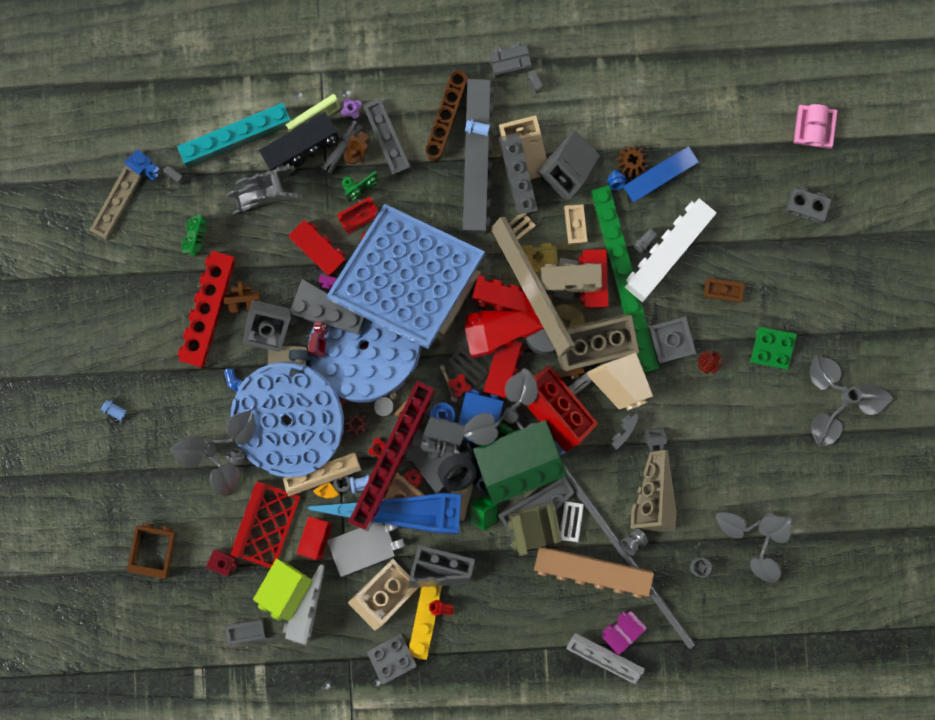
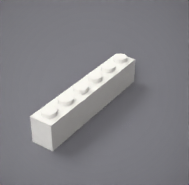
[625,199,717,302]

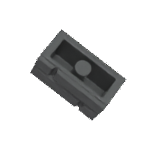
[489,43,532,79]

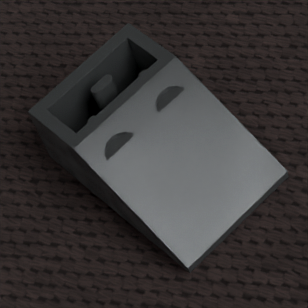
[536,129,600,200]

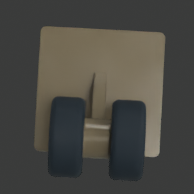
[268,346,312,377]

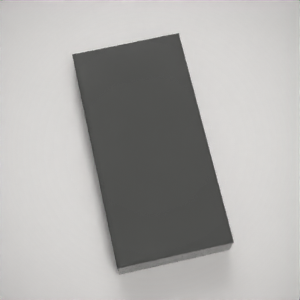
[225,619,267,645]

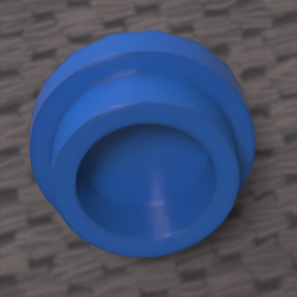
[607,170,627,190]

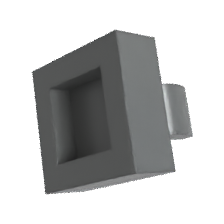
[644,428,667,451]

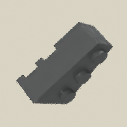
[408,545,475,588]

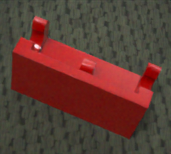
[337,197,379,234]
[297,516,333,560]

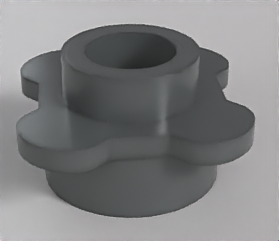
[225,449,246,464]

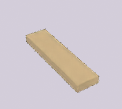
[283,452,361,496]

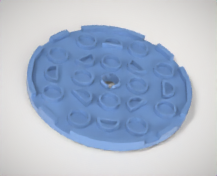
[309,318,421,402]
[231,362,344,477]

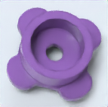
[341,98,361,119]

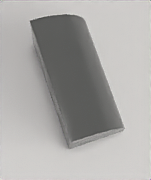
[525,329,555,355]

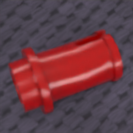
[429,600,454,616]

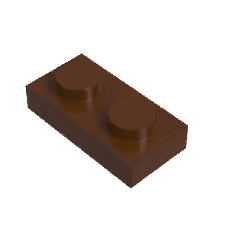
[703,278,744,303]

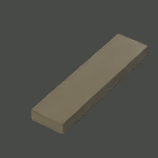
[89,165,144,240]

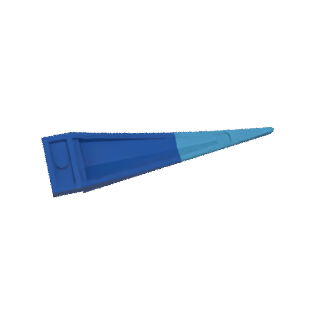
[308,493,462,534]

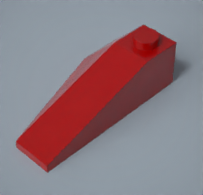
[465,311,544,358]

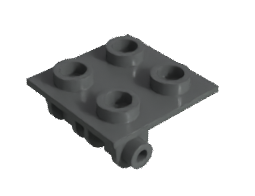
[418,417,465,457]
[367,634,417,685]

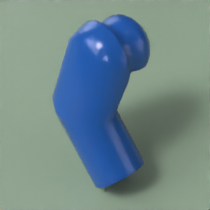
[224,368,243,392]

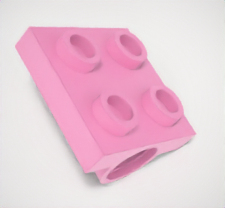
[794,104,837,149]

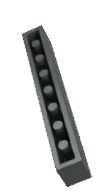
[463,79,494,233]

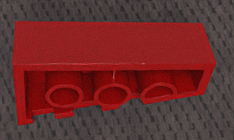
[473,275,553,312]

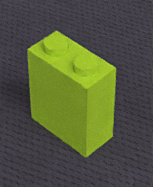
[253,559,313,621]

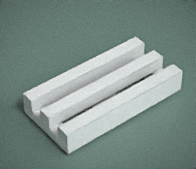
[560,501,584,542]

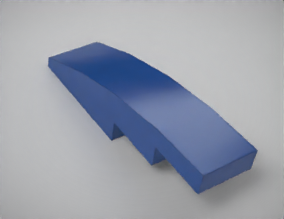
[623,147,699,203]

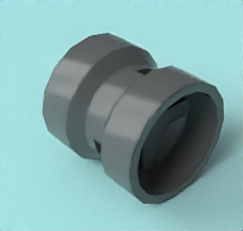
[621,529,648,556]
[690,557,712,577]

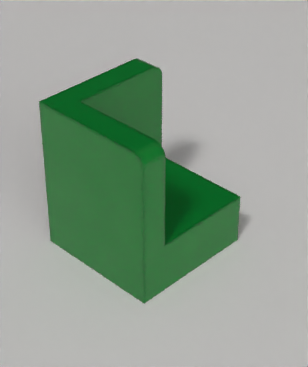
[470,496,498,531]

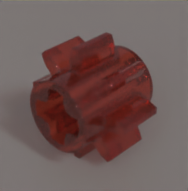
[697,350,722,374]
[345,412,369,436]

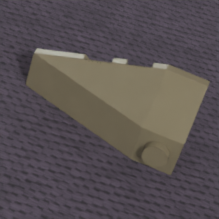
[630,450,676,532]

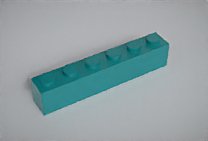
[177,103,291,168]

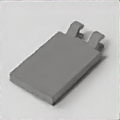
[327,522,406,577]

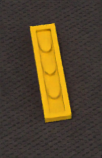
[409,586,442,660]

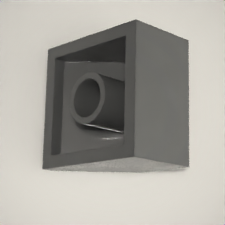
[243,300,291,352]

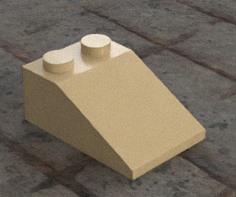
[348,559,419,631]

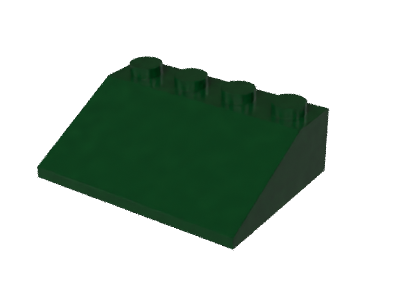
[473,420,568,505]

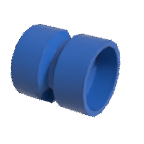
[430,403,455,422]

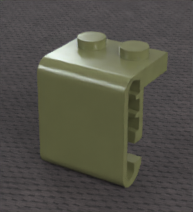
[508,503,562,555]

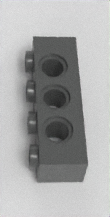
[498,133,538,215]

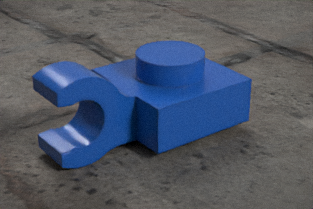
[125,149,160,181]

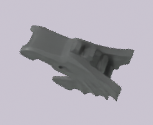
[227,163,303,215]

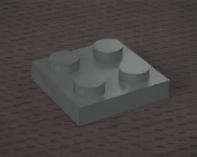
[648,317,696,364]

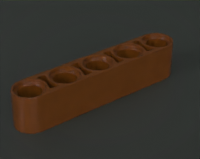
[425,70,467,162]

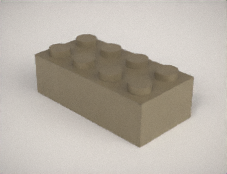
[557,314,639,371]

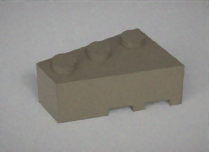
[540,263,602,293]

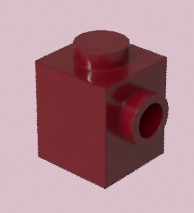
[206,549,238,577]

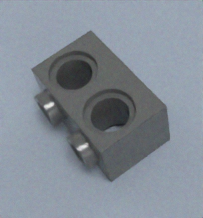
[785,187,831,224]

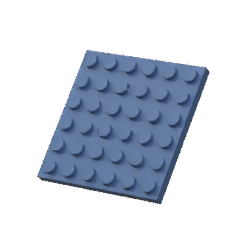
[327,204,485,349]

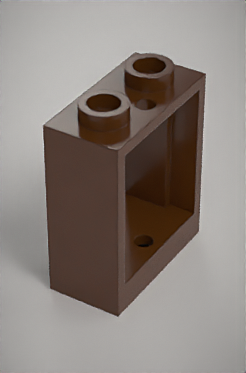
[127,522,177,579]

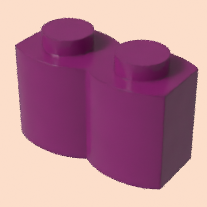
[601,610,647,655]

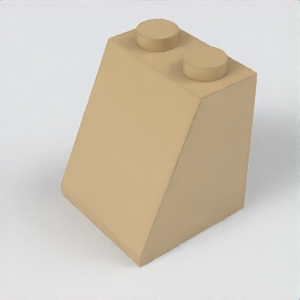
[587,353,653,411]

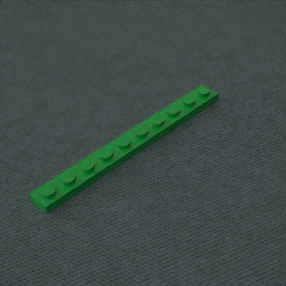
[591,186,659,373]

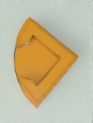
[313,482,340,499]

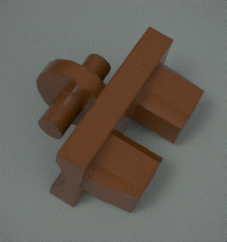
[344,131,370,164]
[224,281,261,313]

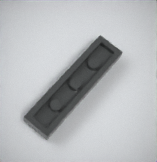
[363,99,410,176]

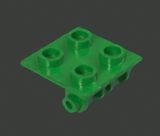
[342,171,379,202]
[181,215,207,257]
[750,327,797,370]

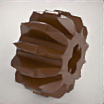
[616,145,649,177]

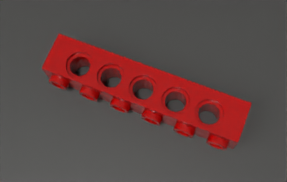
[178,251,236,369]

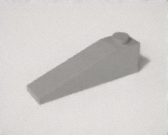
[283,564,325,645]

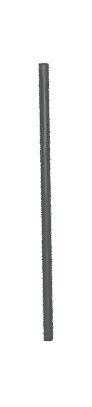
[563,463,695,649]

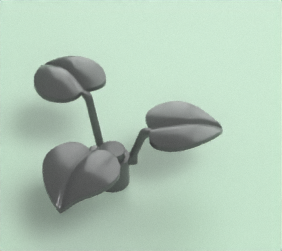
[810,355,893,446]
[463,368,538,445]
[170,410,256,496]
[716,512,792,583]

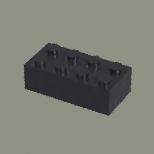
[259,112,340,171]

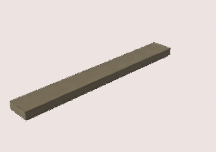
[490,217,574,356]

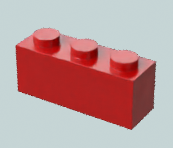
[288,220,346,277]
[579,249,608,309]
[483,340,524,399]

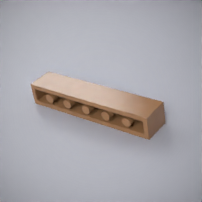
[534,546,654,599]

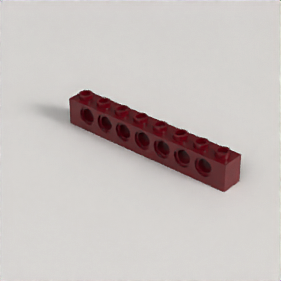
[348,381,436,532]

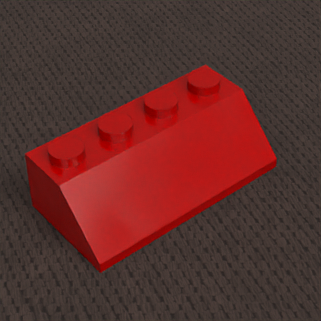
[526,365,598,452]

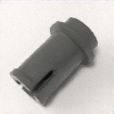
[633,229,658,253]

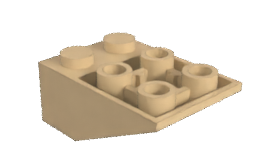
[499,115,547,180]

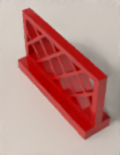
[230,481,300,568]

